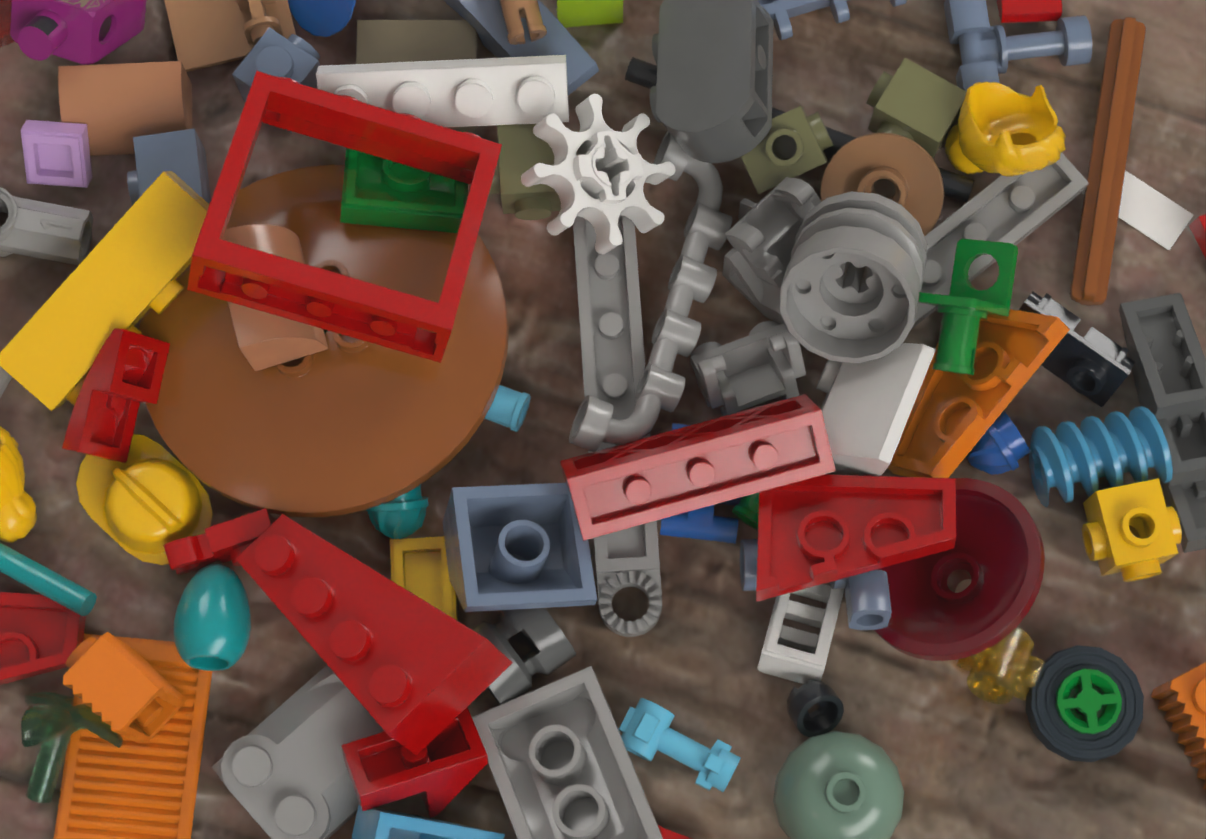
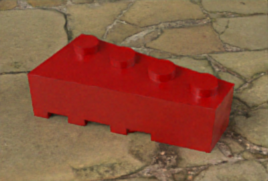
[235,514,513,755]

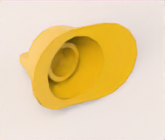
[76,434,213,565]

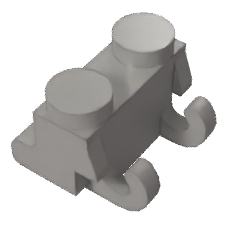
[690,321,806,416]

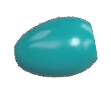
[173,564,251,671]

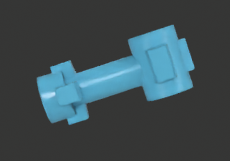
[619,698,741,792]

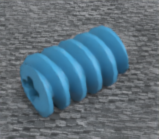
[1029,406,1173,507]

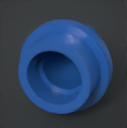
[966,411,1031,475]

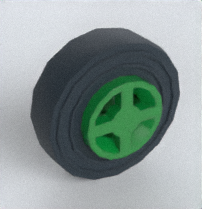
[1025,645,1144,762]

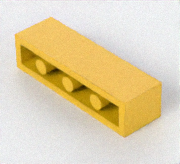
[0,171,209,411]

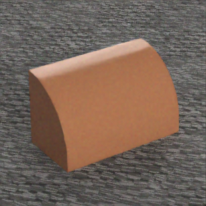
[58,61,192,156]
[220,224,329,371]

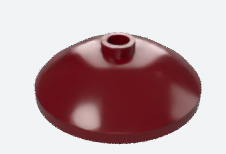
[874,478,1045,661]

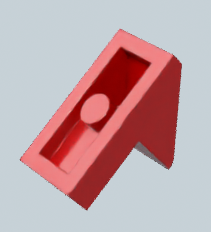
[341,707,488,818]

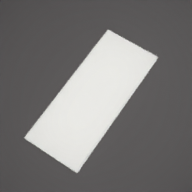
[1082,170,1194,250]

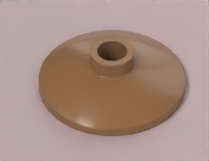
[820,132,944,236]

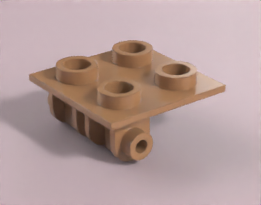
[164,0,296,72]

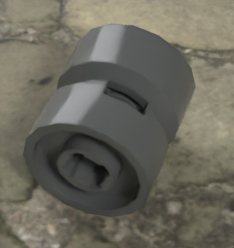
[472,608,576,705]

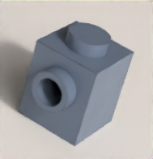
[232,27,320,134]
[127,129,211,205]

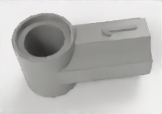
[0,187,93,265]

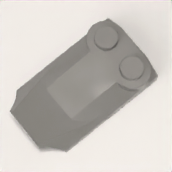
[212,665,384,839]
[472,666,663,839]

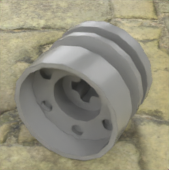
[780,191,928,364]

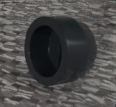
[787,680,844,737]

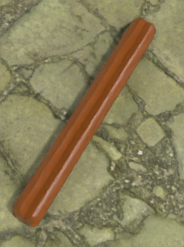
[1069,17,1146,306]

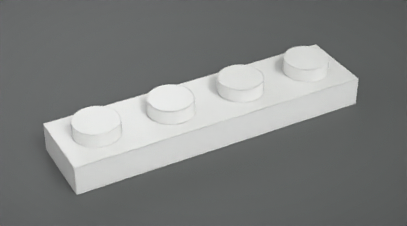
[316,55,569,127]

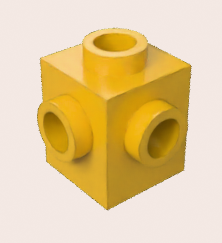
[1082,478,1182,582]

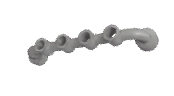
[569,131,732,452]

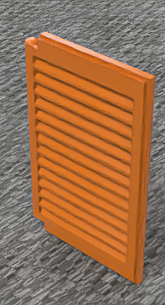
[54,634,213,839]

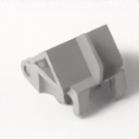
[722,177,821,343]

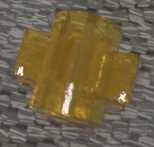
[957,627,1044,704]

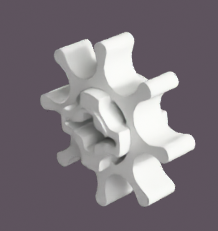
[521,94,675,254]

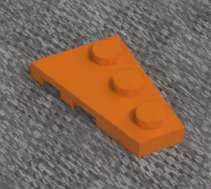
[887,309,1070,478]

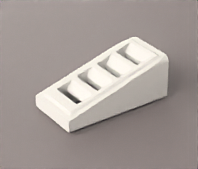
[757,584,844,684]

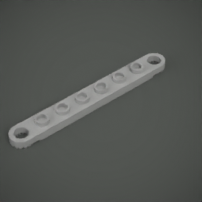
[573,215,662,637]

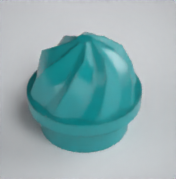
[366,484,429,539]

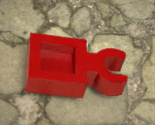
[163,508,275,575]

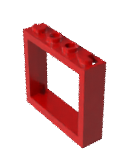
[187,71,502,363]

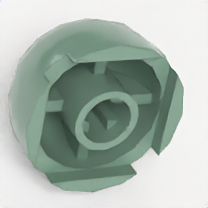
[773,731,904,839]

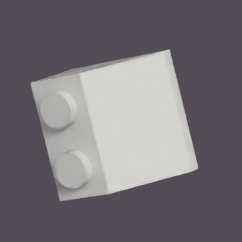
[816,343,936,476]

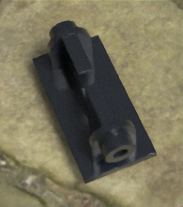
[1019,291,1136,407]

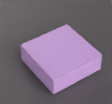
[21,120,92,188]

